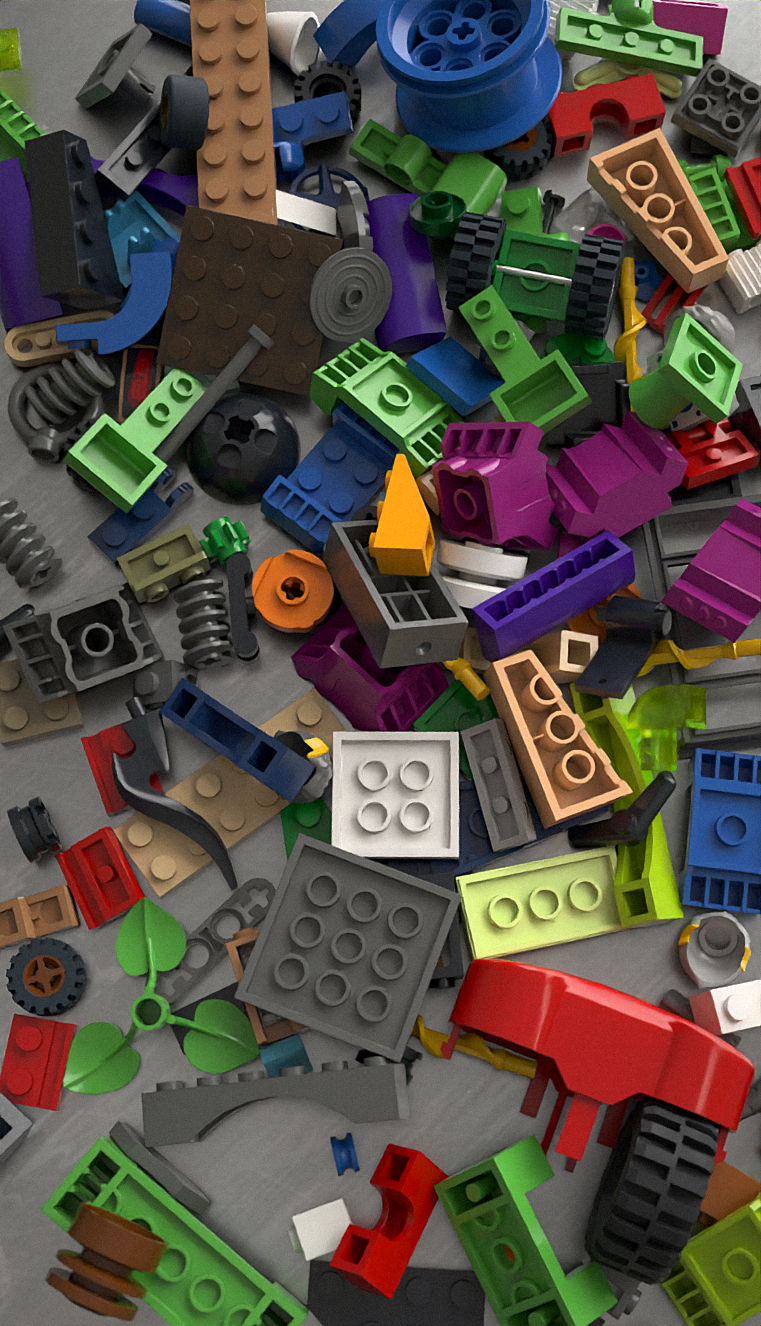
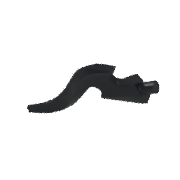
[112,697,238,891]

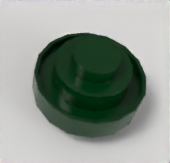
[409,191,467,240]

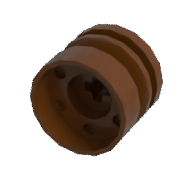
[45,1203,169,1322]

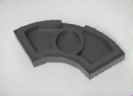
[337,181,373,252]
[109,1121,211,1215]

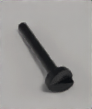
[542,190,566,234]

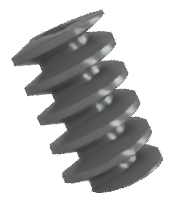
[24,348,115,426]
[0,498,63,589]
[174,579,234,669]

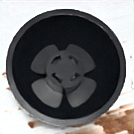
[185,392,301,505]

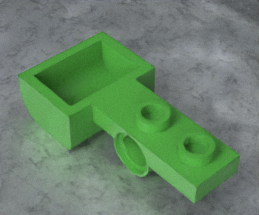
[349,119,507,239]
[458,285,592,435]
[63,367,207,514]

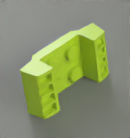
[661,1191,761,1326]

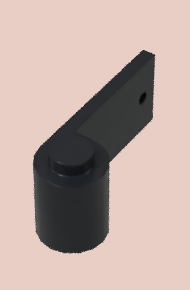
[574,595,672,699]

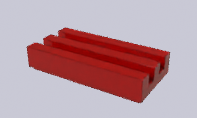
[641,273,709,336]

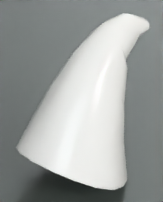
[267,12,320,76]

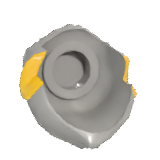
[678,910,751,989]

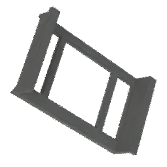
[635,494,761,760]

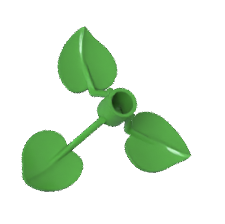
[63,898,260,1094]

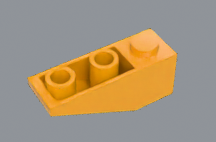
[369,454,436,576]

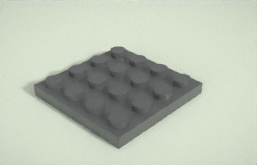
[234,833,462,1063]

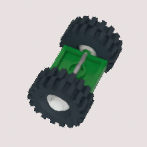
[445,212,625,340]

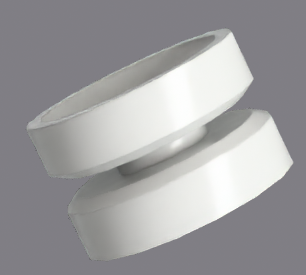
[436,539,528,608]

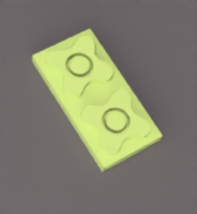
[454,845,632,961]

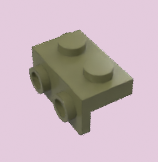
[117,524,211,603]

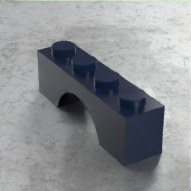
[159,678,316,802]

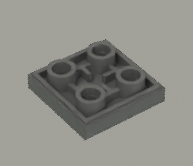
[670,59,761,158]

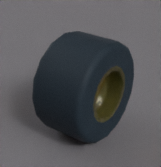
[159,74,209,150]

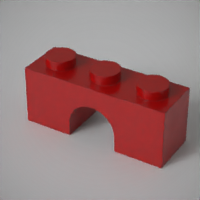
[545,73,666,158]
[329,1143,449,1300]

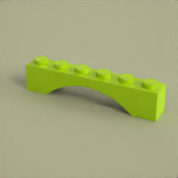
[570,682,684,928]

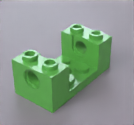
[434,1134,618,1326]

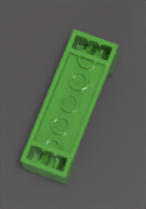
[40,1137,309,1326]

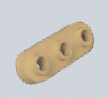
[4,310,114,367]

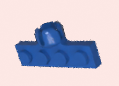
[272,91,354,182]

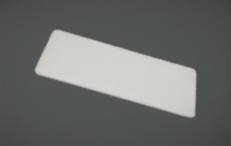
[272,190,336,235]

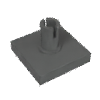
[75,23,156,109]

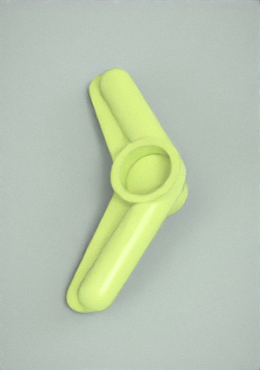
[574,59,682,99]

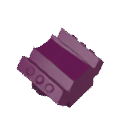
[546,410,688,538]
[431,422,559,550]
[661,498,761,643]
[291,604,449,732]

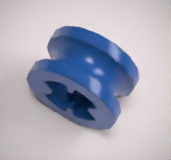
[330,1132,360,1176]

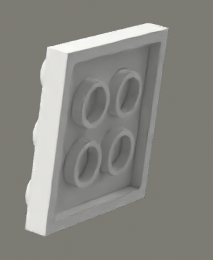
[332,732,459,859]

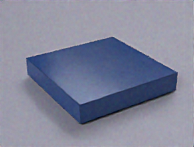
[405,336,506,417]

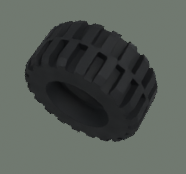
[584,1097,718,1285]

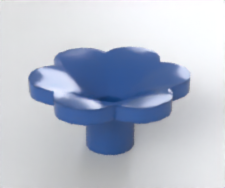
[618,260,663,303]

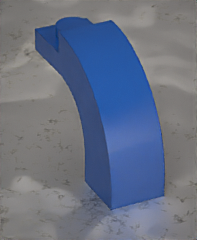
[313,0,384,65]
[56,251,173,355]

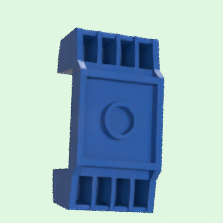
[260,401,400,558]
[678,748,761,915]

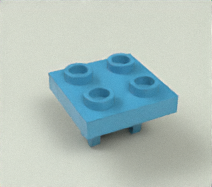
[104,190,180,293]

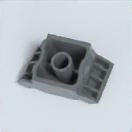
[2,582,164,704]

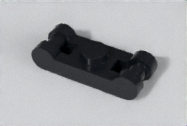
[226,553,260,665]

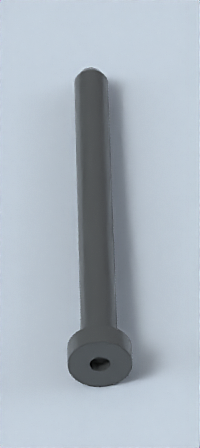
[153,324,275,463]

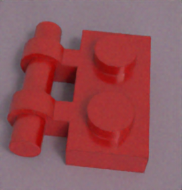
[666,418,760,490]

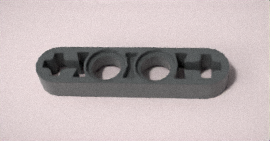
[145,878,276,1005]

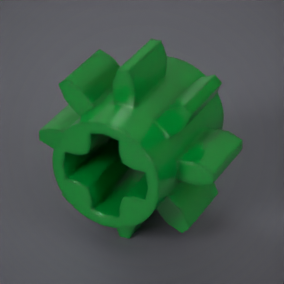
[199,517,251,567]

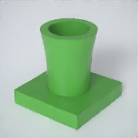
[629,313,743,429]

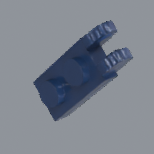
[87,466,194,567]

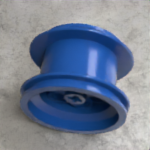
[376,0,562,153]

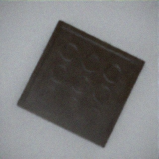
[156,205,343,396]

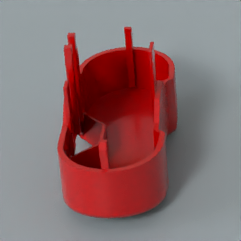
[440,958,755,1173]

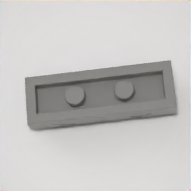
[461,718,537,852]

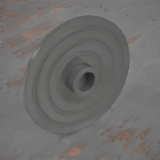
[308,247,392,342]

